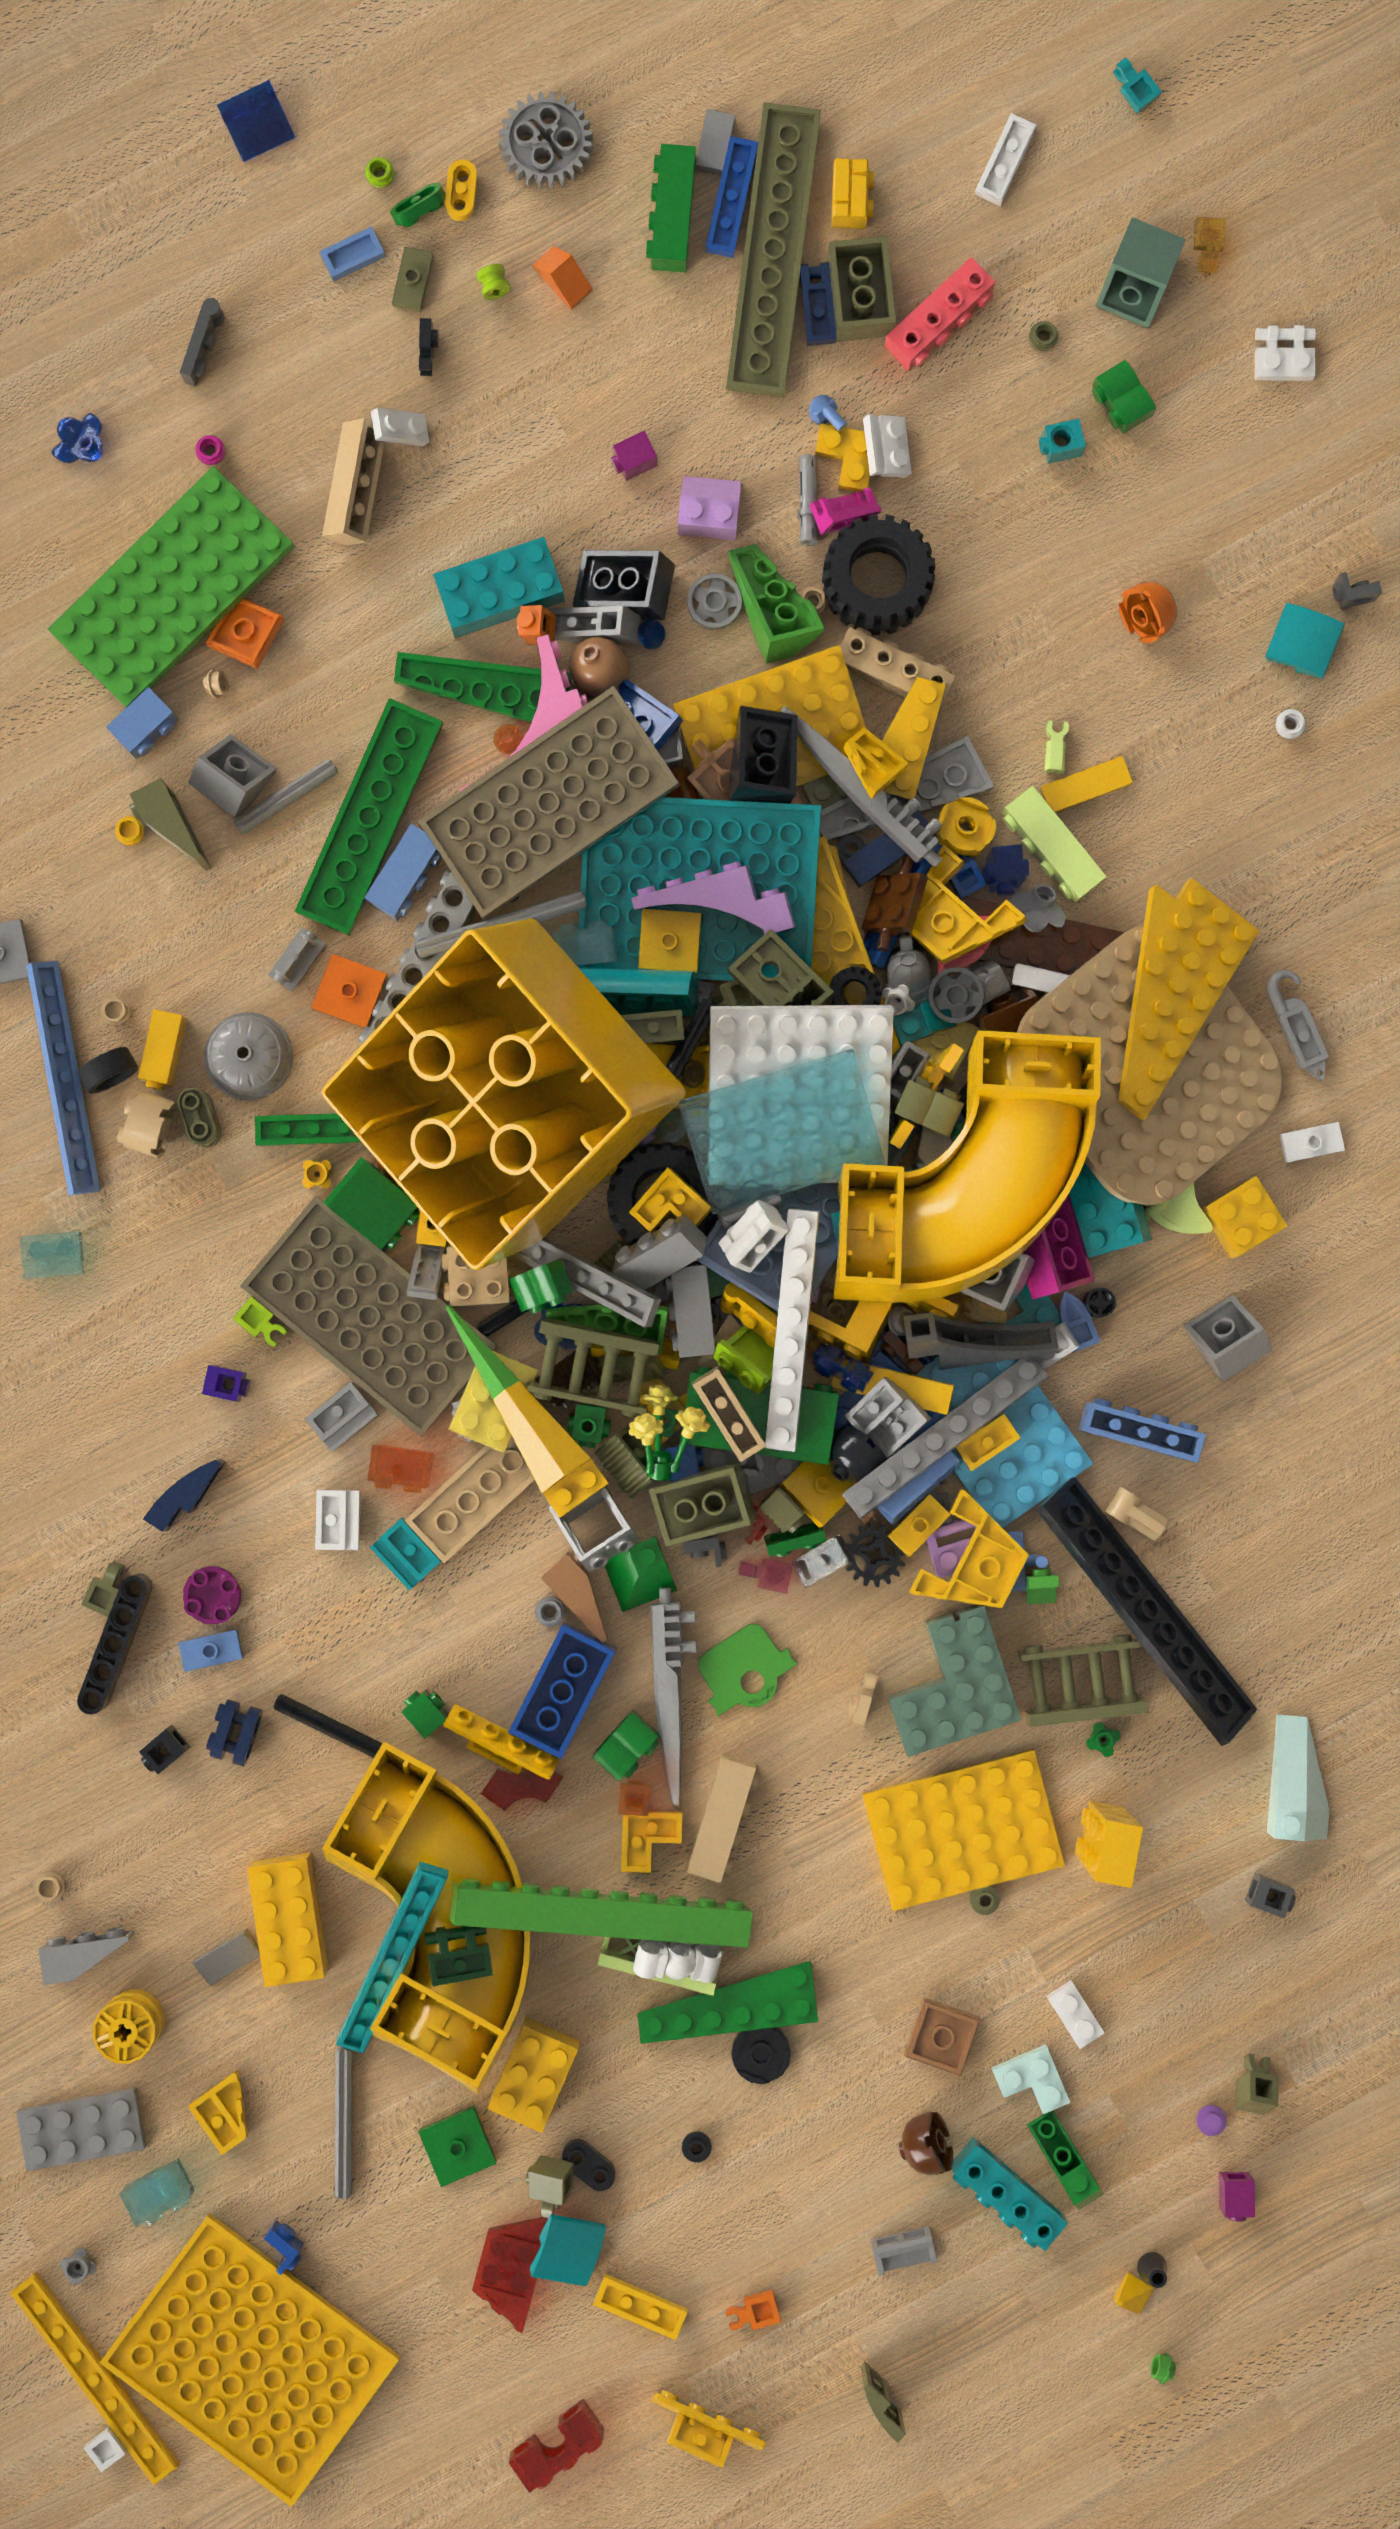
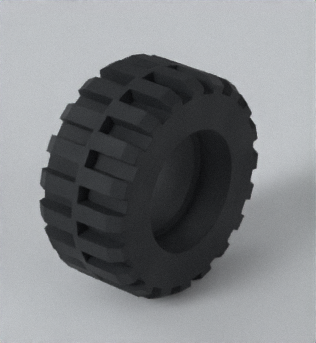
[822,514,936,635]
[607,1142,720,1245]

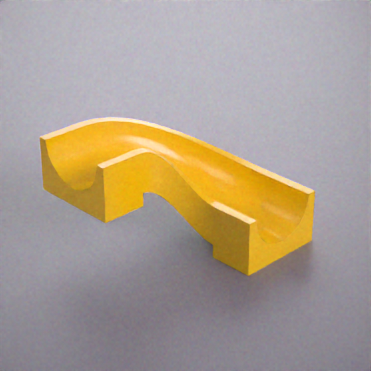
[833,1030,1101,1303]
[322,1742,530,2094]

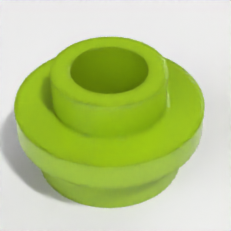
[365,157,394,188]

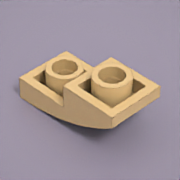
[820,1259,853,1325]

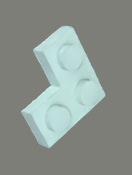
[991,2044,1070,2114]

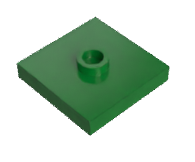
[418,2106,497,2187]

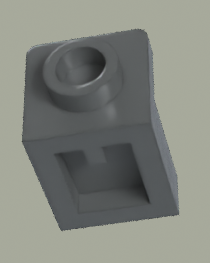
[1332,572,1382,610]
[683,1535,727,1567]

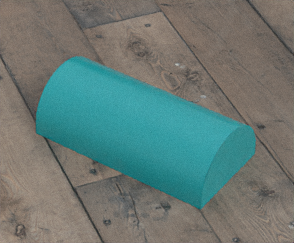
[579,968,698,1017]

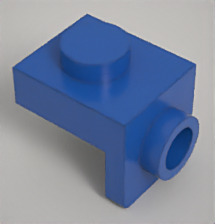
[264,2220,303,2275]

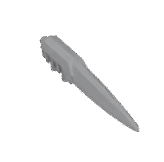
[782,706,943,868]
[651,1587,697,1809]

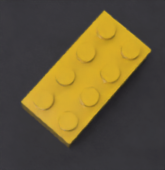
[1075,1801,1143,1888]
[247,1852,329,1987]

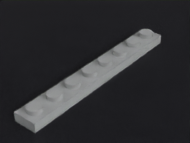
[842,1357,1048,1519]

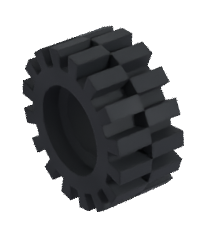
[829,966,882,1005]

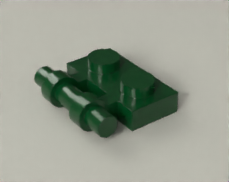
[424,1926,493,1986]

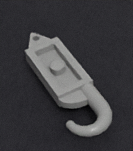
[1267,970,1329,1081]

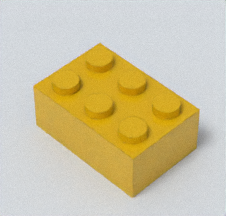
[487,2017,580,2133]

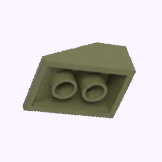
[129,778,211,871]
[649,1461,757,1547]

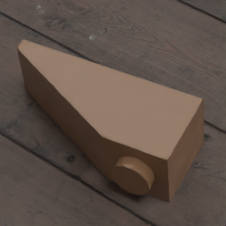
[541,1552,608,1643]

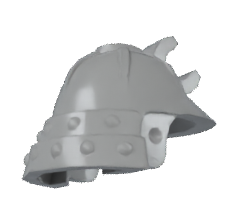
[884,935,940,1009]

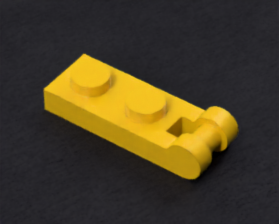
[720,1283,778,1348]

